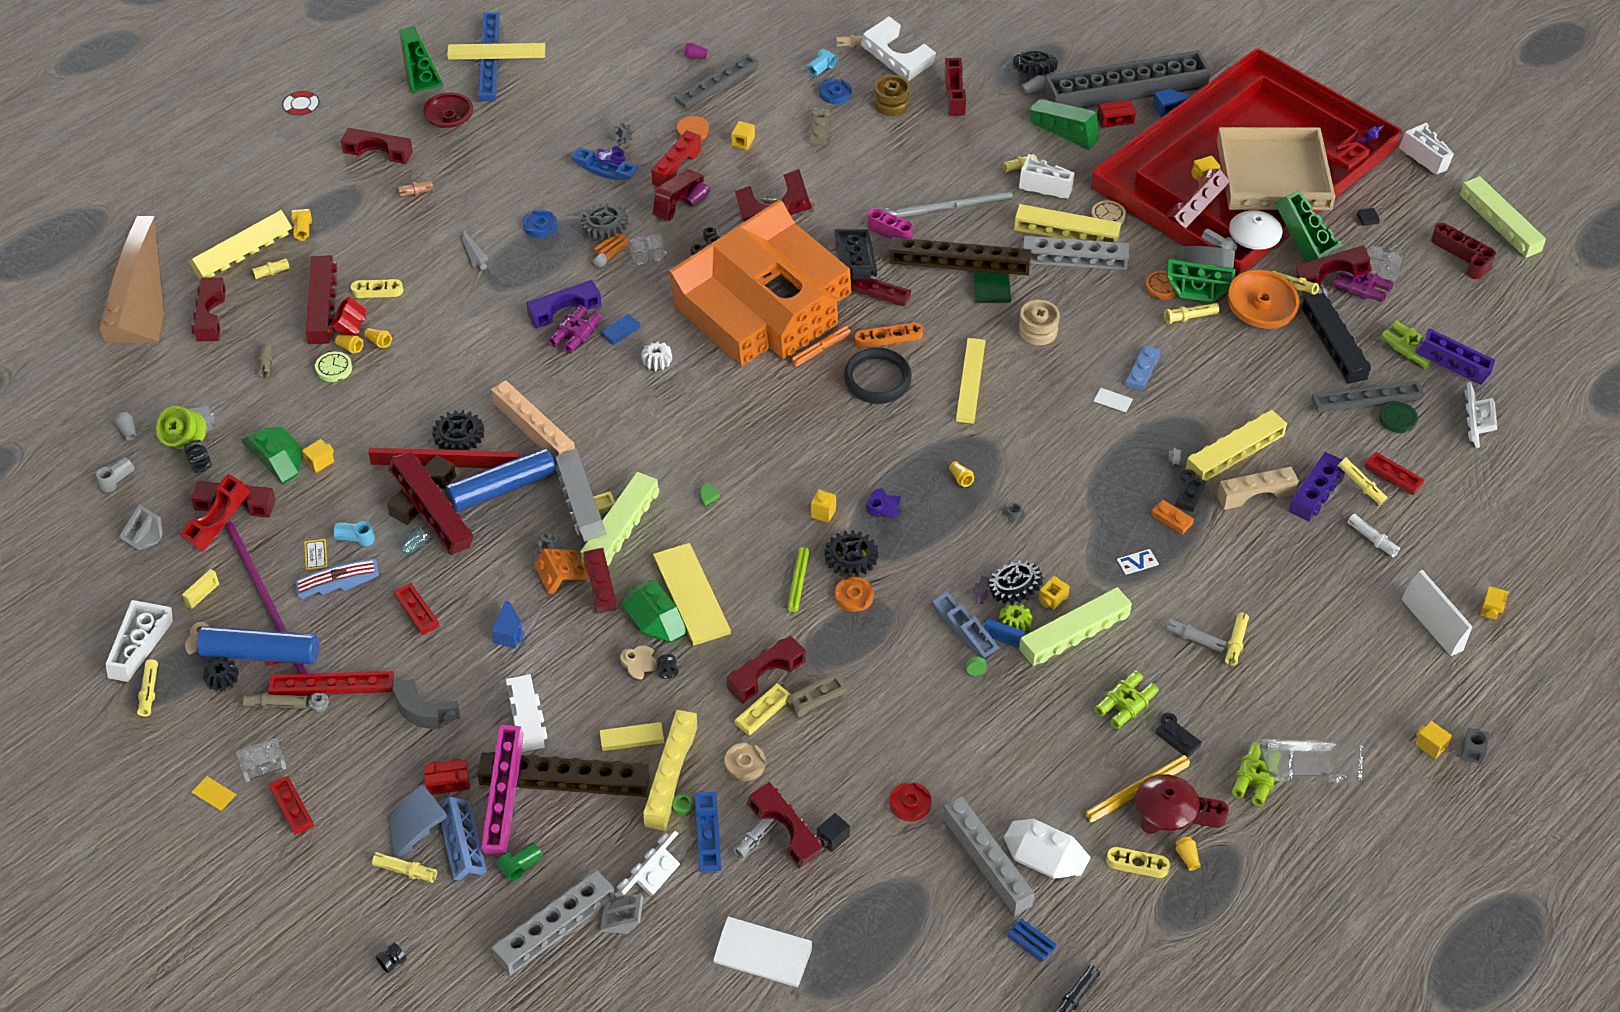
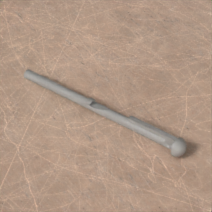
[883,192,1013,217]

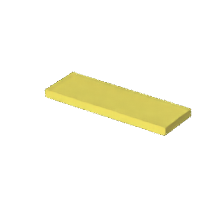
[653,543,731,646]

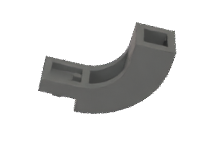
[1175,246,1235,268]
[394,679,460,729]

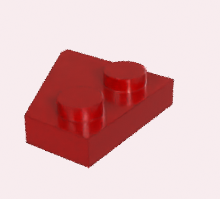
[1325,142,1370,171]

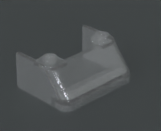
[1260,739,1363,782]

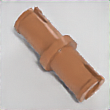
[397,180,433,198]

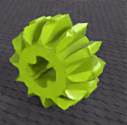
[998,603,1033,632]

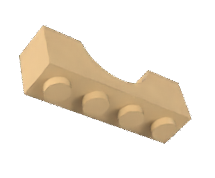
[1217,467,1299,510]

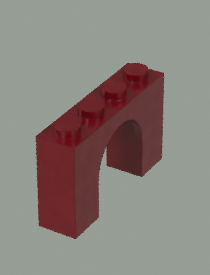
[735,169,812,222]

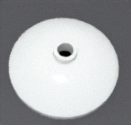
[1229,210,1282,250]

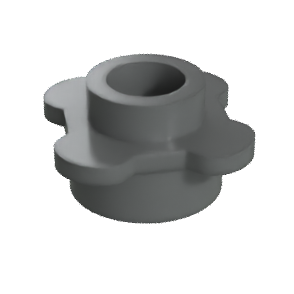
[1002,502,1025,522]

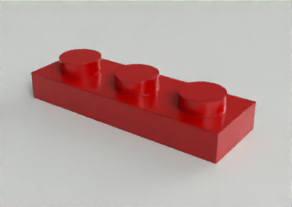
[1364,452,1424,495]
[393,583,440,636]
[269,776,314,836]

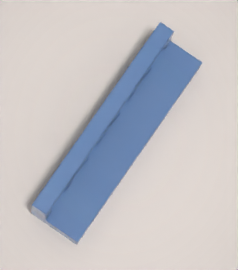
[440,797,487,881]

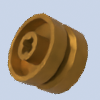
[874,75,910,116]

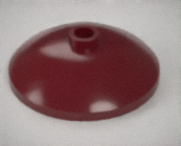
[423,92,473,128]
[1135,774,1199,831]

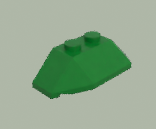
[1166,259,1235,303]
[242,426,303,484]
[622,579,688,643]

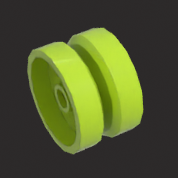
[156,406,206,450]

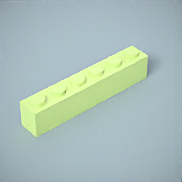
[1460,176,1546,258]
[580,472,659,566]
[1019,587,1132,666]

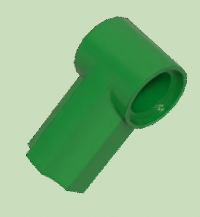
[496,842,543,882]

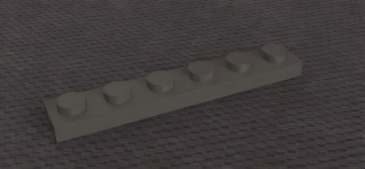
[675,53,758,109]
[1311,381,1424,413]

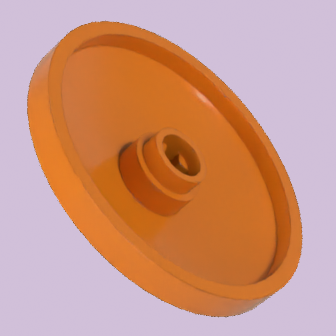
[1227,270,1300,329]

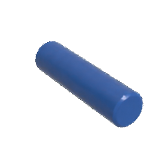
[445,448,556,512]
[196,626,319,664]

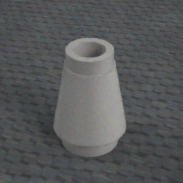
[1022,75,1045,94]
[115,412,137,440]

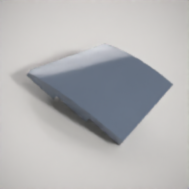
[390,785,447,859]

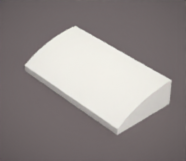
[1402,570,1472,656]
[714,917,812,988]

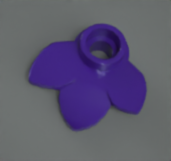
[1357,125,1384,144]
[595,146,625,165]
[866,488,901,518]

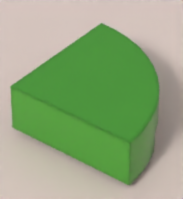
[701,482,720,506]

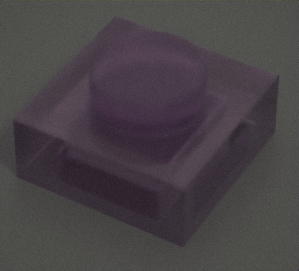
[973,576,989,604]

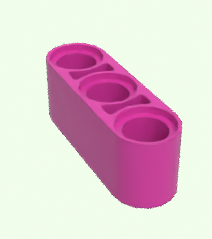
[867,208,913,240]

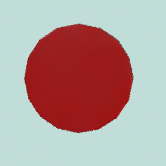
[889,782,932,822]

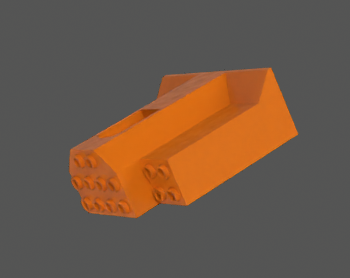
[669,200,851,366]

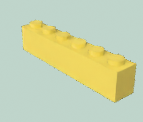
[1014,204,1121,242]
[188,210,292,280]
[1186,410,1287,481]

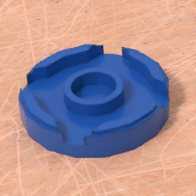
[820,79,852,104]
[523,210,557,238]

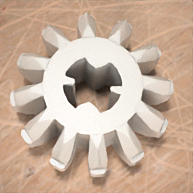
[641,341,672,371]

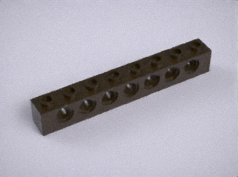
[890,237,1032,276]
[477,752,650,797]

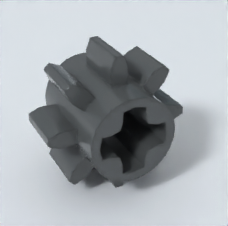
[612,123,634,144]
[536,532,562,552]

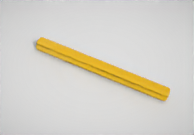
[1086,755,1190,822]

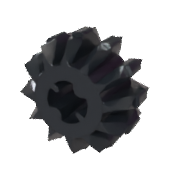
[184,440,211,473]
[203,657,239,692]

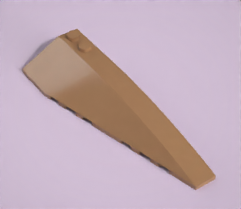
[100,216,165,343]

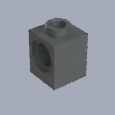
[1461,727,1489,764]

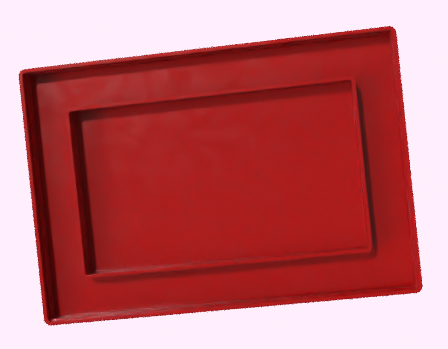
[1091,48,1402,277]

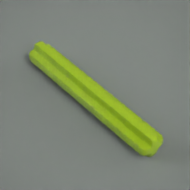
[788,547,809,612]

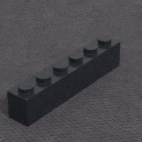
[1301,292,1371,384]

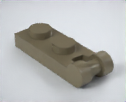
[810,108,830,145]
[787,673,847,717]

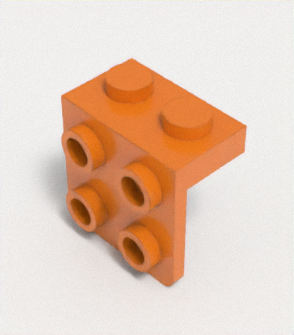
[534,549,589,593]

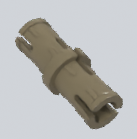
[258,343,272,378]

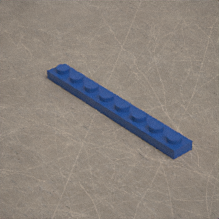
[479,12,500,101]

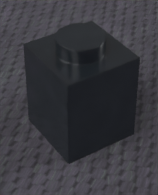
[817,813,850,852]

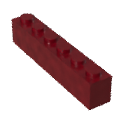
[305,255,338,345]
[388,451,474,555]

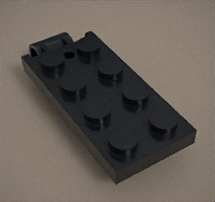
[834,229,877,280]

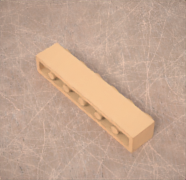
[491,380,575,464]

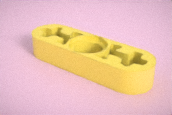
[351,279,403,298]
[1106,847,1170,878]

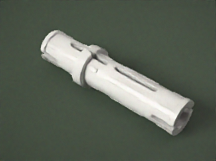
[1347,514,1400,557]

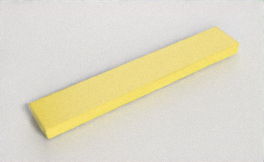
[447,43,546,60]
[956,338,986,424]

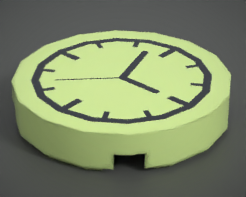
[315,351,352,382]

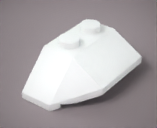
[1003,819,1090,879]

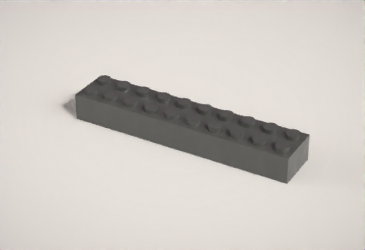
[1044,50,1211,108]

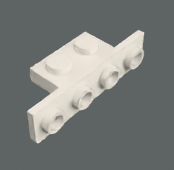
[1465,382,1497,448]
[615,831,680,898]

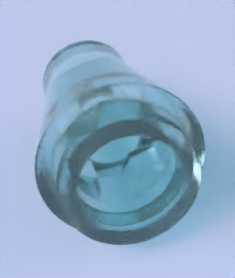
[400,528,430,556]

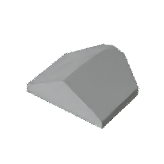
[119,504,163,550]
[600,894,644,934]

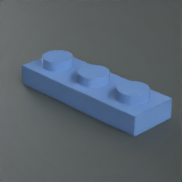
[1125,345,1161,391]

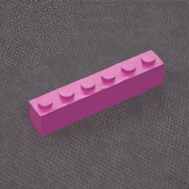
[481,725,524,857]

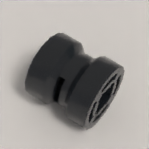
[375,942,407,974]

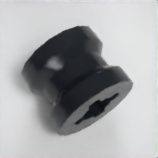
[656,654,679,679]

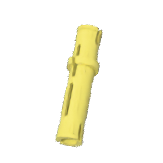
[1272,271,1319,295]
[1337,457,1388,506]
[1225,612,1249,666]
[137,659,158,717]
[372,852,437,883]

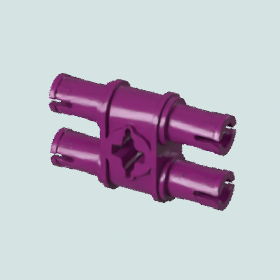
[1332,271,1394,303]
[548,305,602,354]

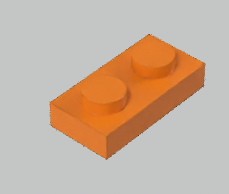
[1151,500,1194,535]

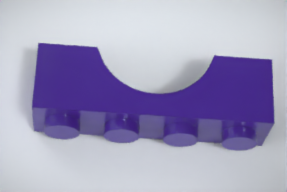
[526,280,602,328]

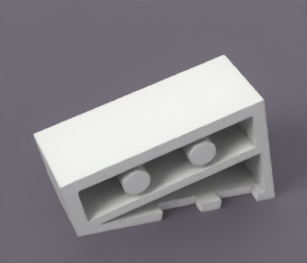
[1399,123,1454,175]
[1019,154,1074,199]
[506,674,548,753]

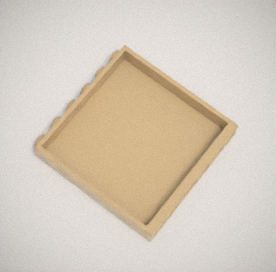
[1217,127,1335,210]

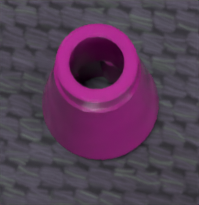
[684,42,708,59]
[685,182,710,207]

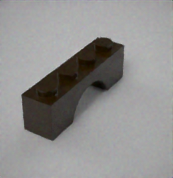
[387,455,456,525]

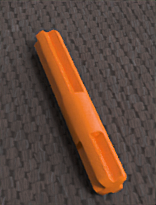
[791,326,851,367]

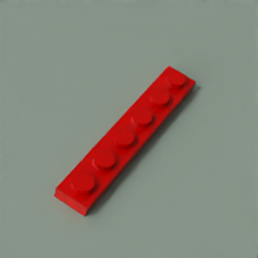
[268,671,395,695]

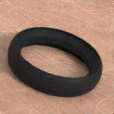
[844,347,912,404]

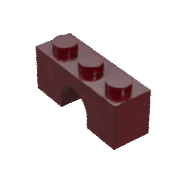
[583,548,617,614]

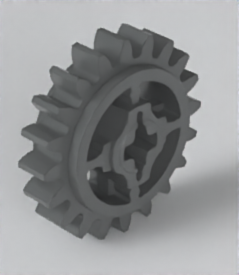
[581,203,629,240]

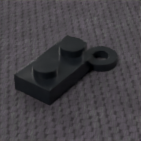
[1175,469,1206,512]
[1155,713,1202,758]

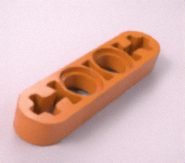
[855,323,923,348]

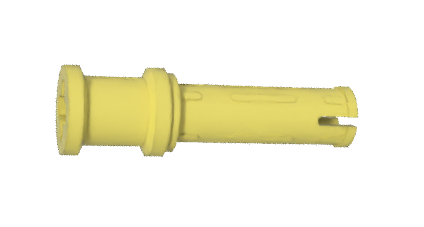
[1164,303,1219,325]

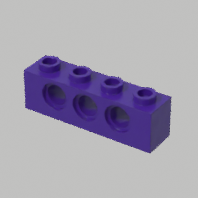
[1415,328,1495,385]
[1289,452,1345,521]

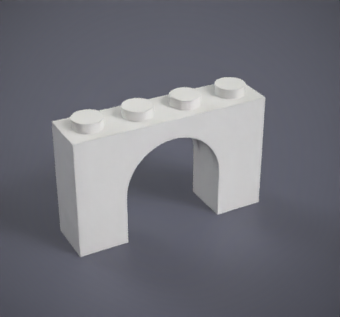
[861,16,936,82]

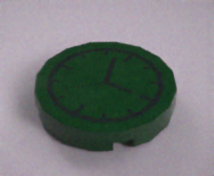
[1379,401,1418,433]

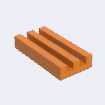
[594,233,631,260]

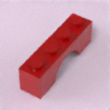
[651,130,701,187]
[179,473,250,553]

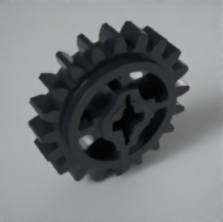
[1013,51,1058,75]
[432,410,485,450]
[824,530,878,577]
[988,560,1043,605]

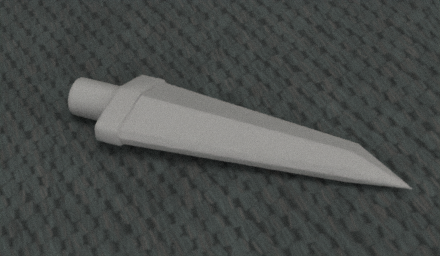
[462,231,488,270]

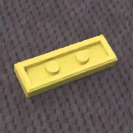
[734,683,792,736]
[600,722,664,751]

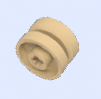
[1019,300,1060,346]

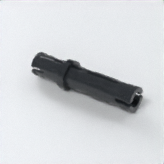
[1054,965,1100,1012]

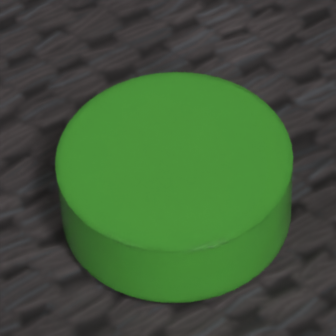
[966,657,987,676]
[672,794,694,816]

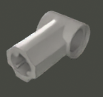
[1201,229,1237,250]
[96,457,135,493]

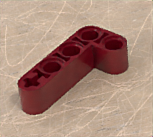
[653,169,704,221]
[1431,223,1496,279]
[1141,793,1229,834]

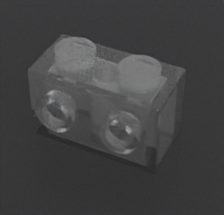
[1367,245,1405,281]
[236,737,287,782]

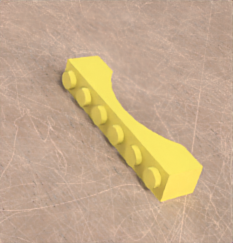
[643,710,697,831]

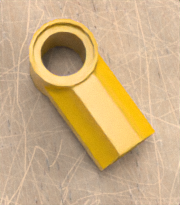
[292,209,312,241]

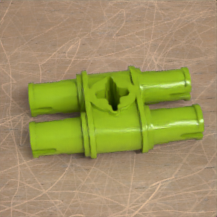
[1380,320,1431,369]
[1094,671,1159,729]
[1232,742,1283,806]

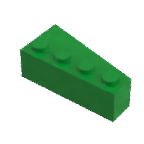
[399,26,444,93]
[1029,99,1100,150]
[1274,190,1343,262]

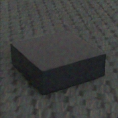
[1357,208,1380,226]

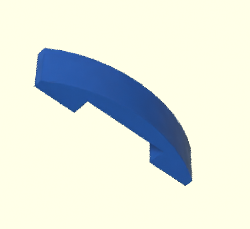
[571,147,638,180]
[695,791,721,872]

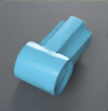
[806,49,838,77]
[334,521,375,547]

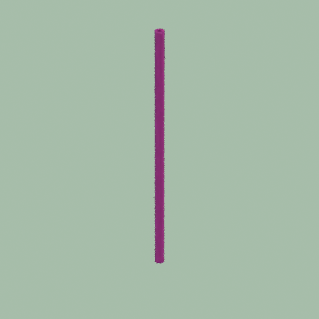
[226,522,308,674]

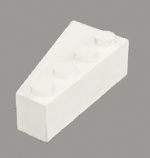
[106,600,173,682]

